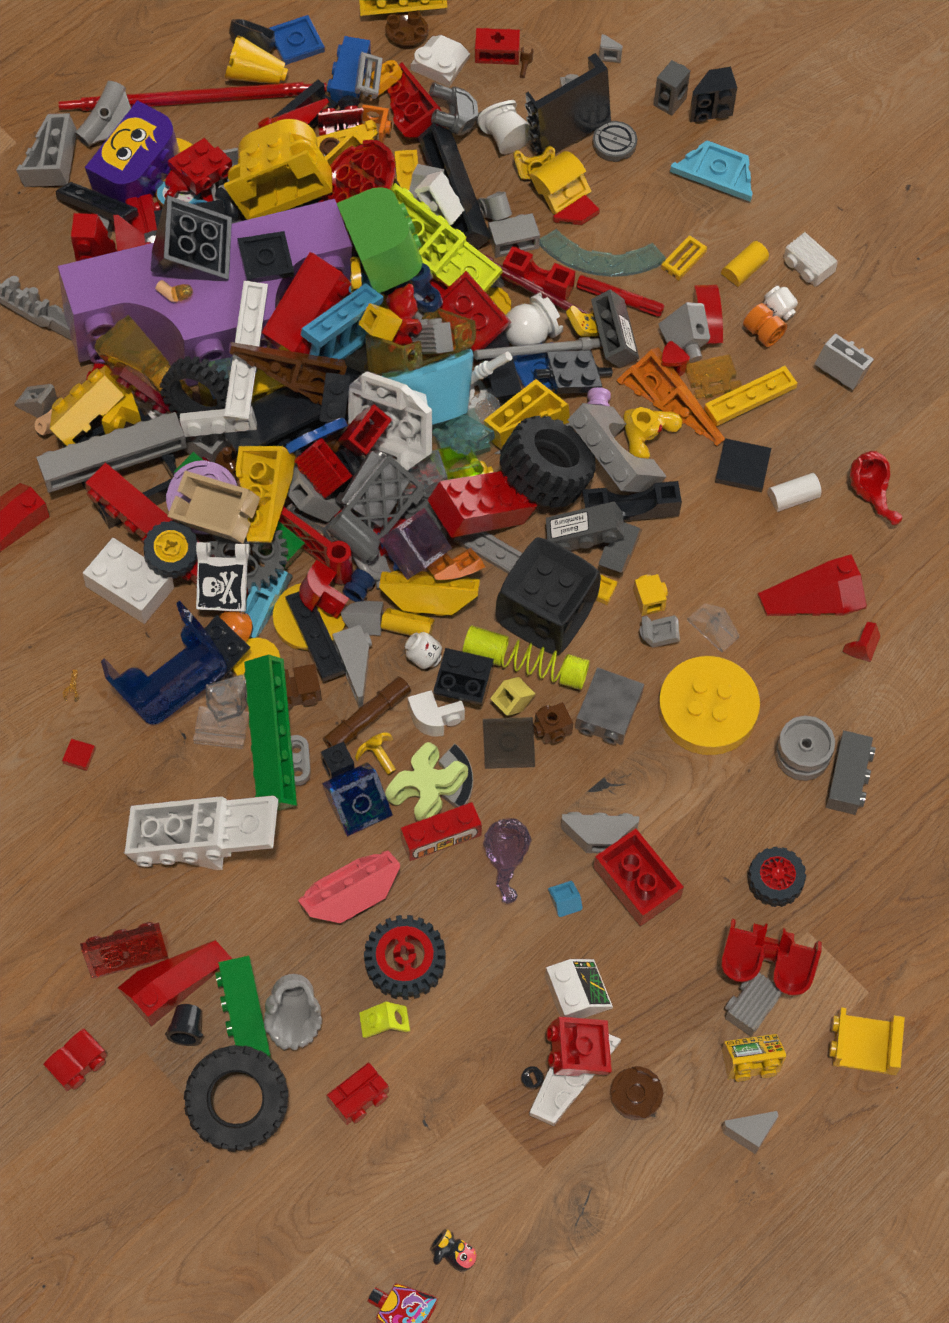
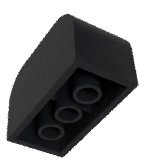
[223,387,328,463]

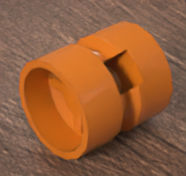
[743,303,787,347]

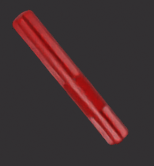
[576,275,665,317]

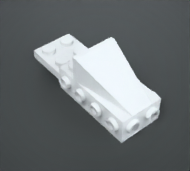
[124,796,278,870]

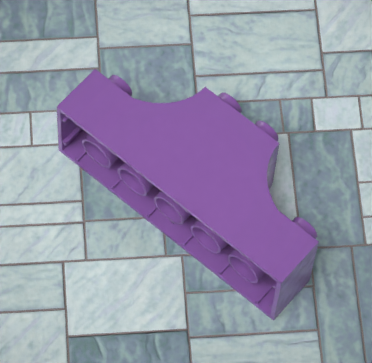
[58,199,352,387]

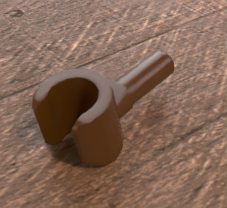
[520,47,534,78]

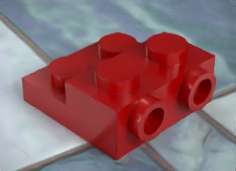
[168,138,232,195]
[546,1017,612,1076]

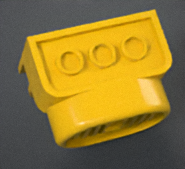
[224,119,333,220]

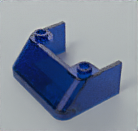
[101,601,227,724]

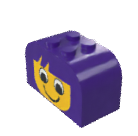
[85,100,180,203]

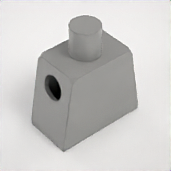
[659,302,710,363]

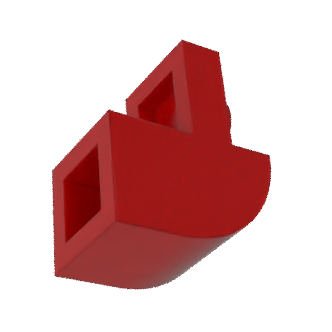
[299,559,349,619]

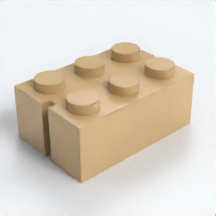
[167,471,260,544]

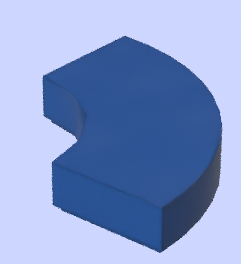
[286,418,348,454]

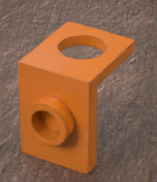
[362,105,392,143]

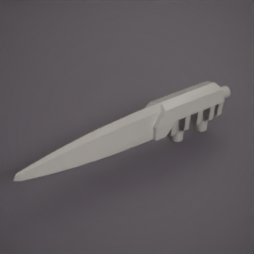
[0,276,139,369]

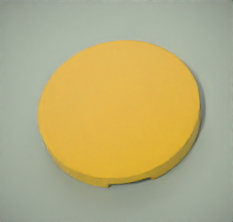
[273,583,346,650]

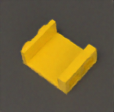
[829,1007,905,1075]

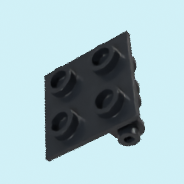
[184,615,251,684]

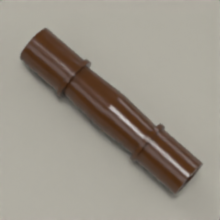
[323,676,411,748]

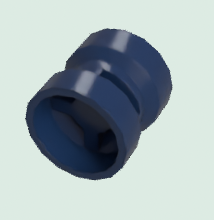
[342,569,376,602]

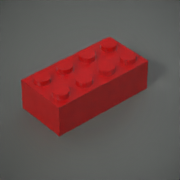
[427,471,537,538]

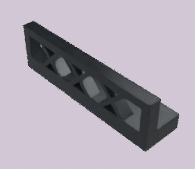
[270,79,338,129]

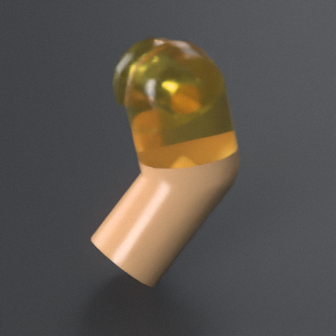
[155,280,193,302]

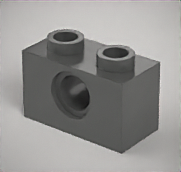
[653,60,691,116]

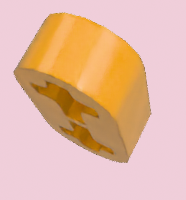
[362,60,402,97]

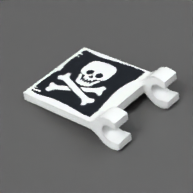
[196,542,250,611]

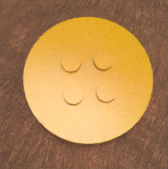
[658,656,760,755]

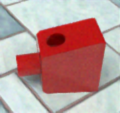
[338,404,392,457]

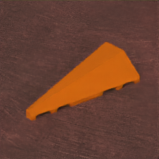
[617,347,725,446]

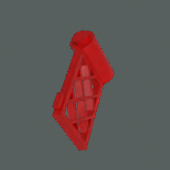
[279,506,354,584]

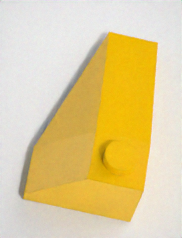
[236,446,296,543]

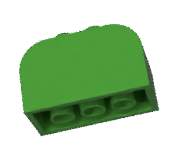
[337,187,423,293]

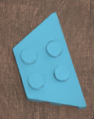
[670,140,753,202]

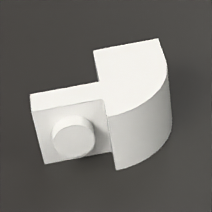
[408,690,465,736]

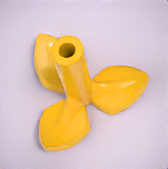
[355,732,396,775]

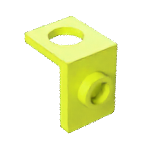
[359,1002,410,1038]

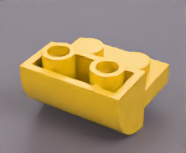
[529,151,591,214]

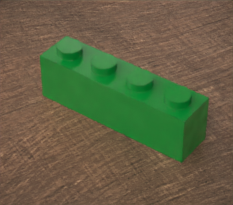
[215,956,271,1058]

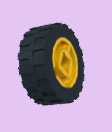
[143,521,198,579]

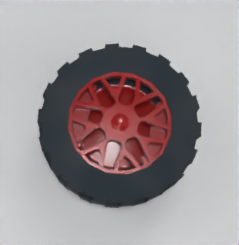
[747,847,806,907]

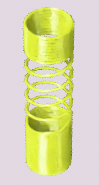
[462,625,590,690]

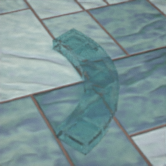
[539,229,666,277]

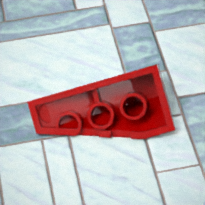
[387,62,446,137]
[0,483,50,552]

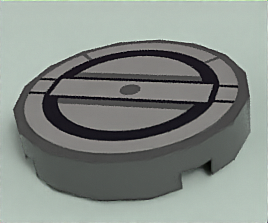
[592,121,638,162]

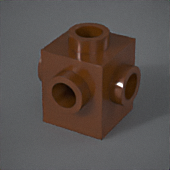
[532,702,573,744]

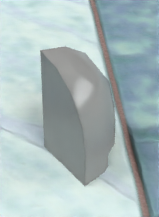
[341,601,383,636]

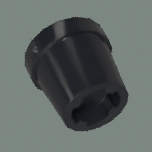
[165,1004,203,1046]

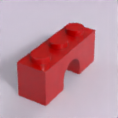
[502,246,576,301]

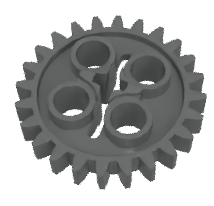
[209,530,288,593]

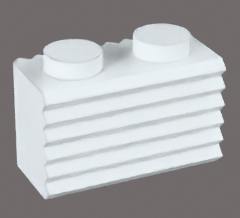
[414,171,465,225]
[784,232,838,287]

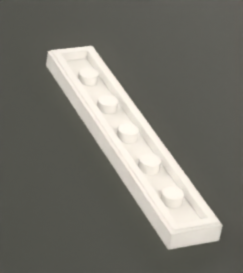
[224,281,268,422]

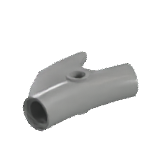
[75,81,131,147]

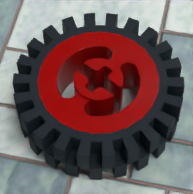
[364,915,446,1000]

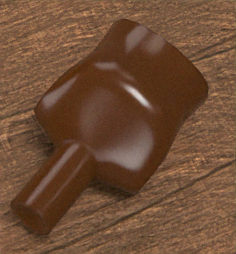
[214,447,239,481]

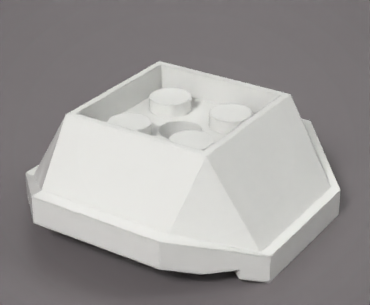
[348,372,432,471]

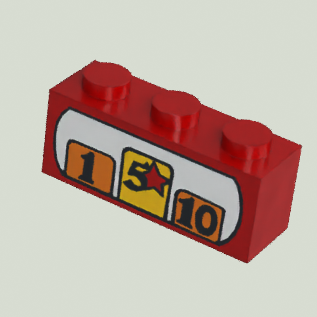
[400,802,482,861]

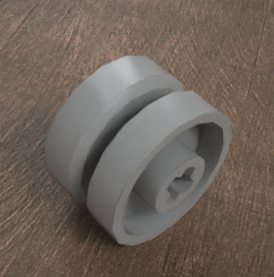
[775,716,835,781]

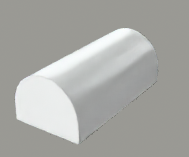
[767,473,822,512]

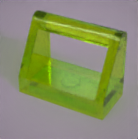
[429,443,484,480]

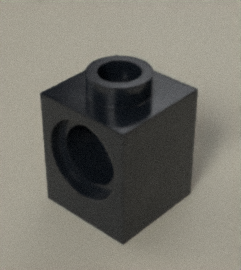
[320,741,355,785]

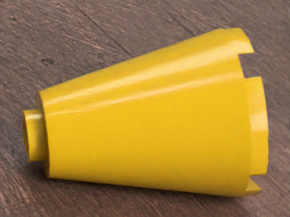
[225,35,288,84]

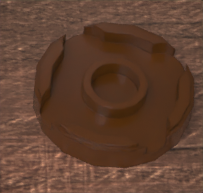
[610,1066,664,1121]

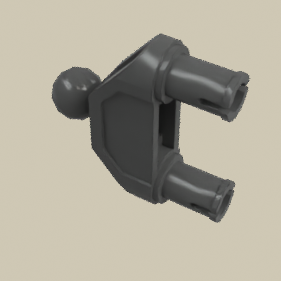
[429,82,482,135]

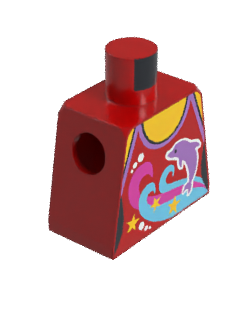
[367,1283,438,1323]

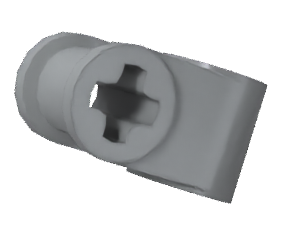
[478,191,512,221]

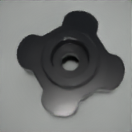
[338,95,360,110]

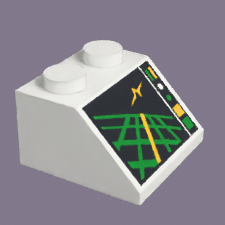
[545,959,613,1018]

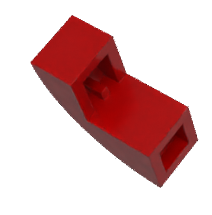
[694,284,723,344]

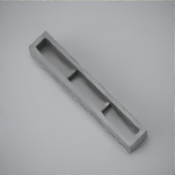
[36,412,187,493]

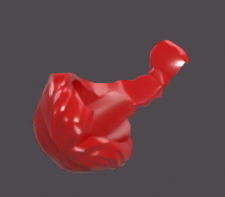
[850,451,902,526]

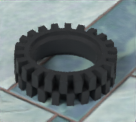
[160,356,230,419]

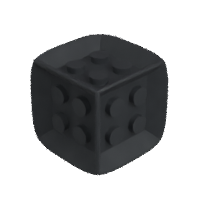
[495,537,601,655]

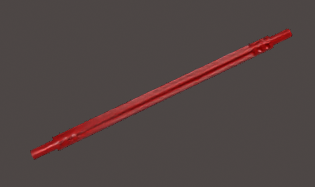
[58,82,327,111]

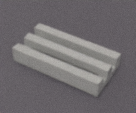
[355,52,383,99]

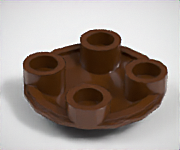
[385,11,429,46]

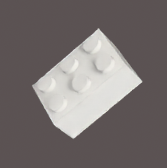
[83,538,174,624]

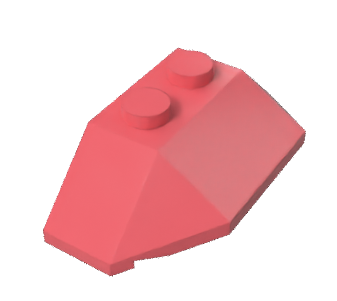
[298,850,400,923]

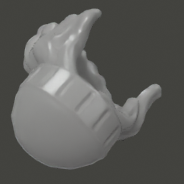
[264,974,322,1050]

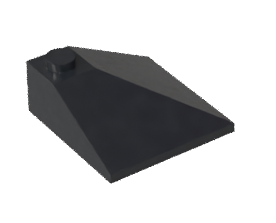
[151,196,232,282]

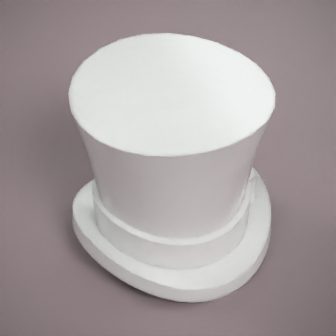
[478,100,531,154]

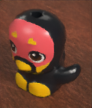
[430,1229,477,1272]

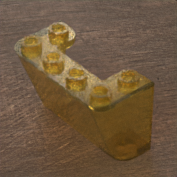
[365,308,476,376]
[94,315,193,397]

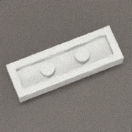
[180,406,257,437]

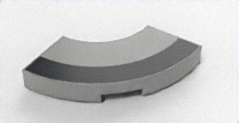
[439,743,473,808]

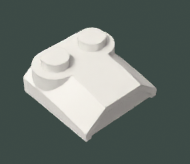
[411,35,470,87]

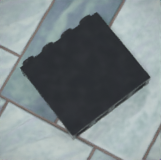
[525,53,611,155]

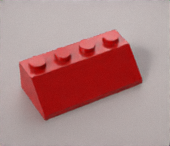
[261,252,352,354]

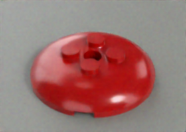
[319,140,396,225]

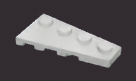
[529,1034,621,1126]

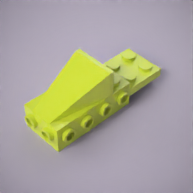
[391,183,503,292]

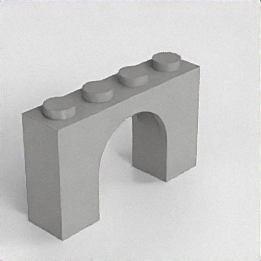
[568,403,667,492]

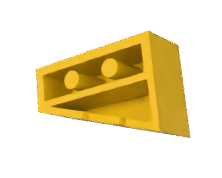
[50,365,125,446]
[484,379,570,449]

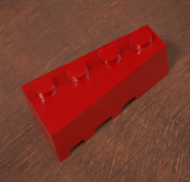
[71,213,117,262]

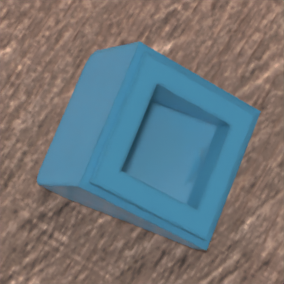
[548,881,583,917]

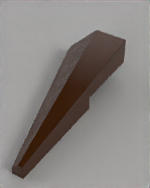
[229,342,347,405]

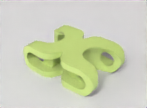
[385,742,468,821]

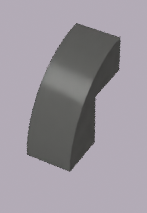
[599,522,642,573]

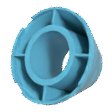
[382,349,474,425]

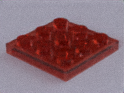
[80,922,169,979]

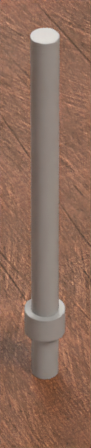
[474,337,603,360]

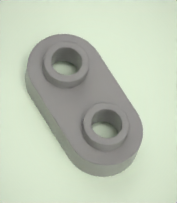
[291,735,311,785]

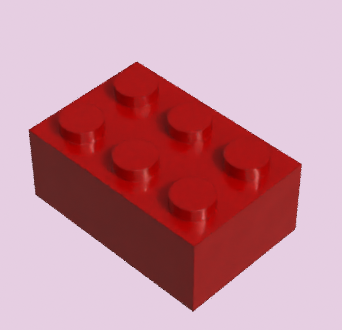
[593,828,684,927]

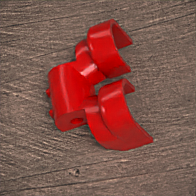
[722,919,822,995]

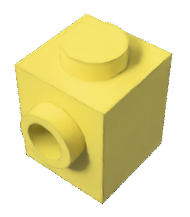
[490,677,535,716]

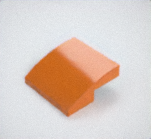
[425,548,485,580]

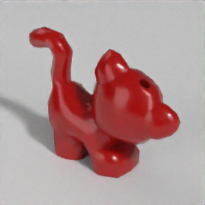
[383,284,422,353]

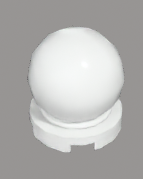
[504,292,563,346]

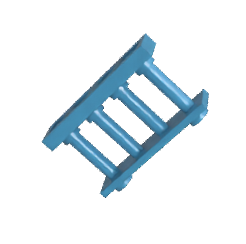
[301,283,384,360]

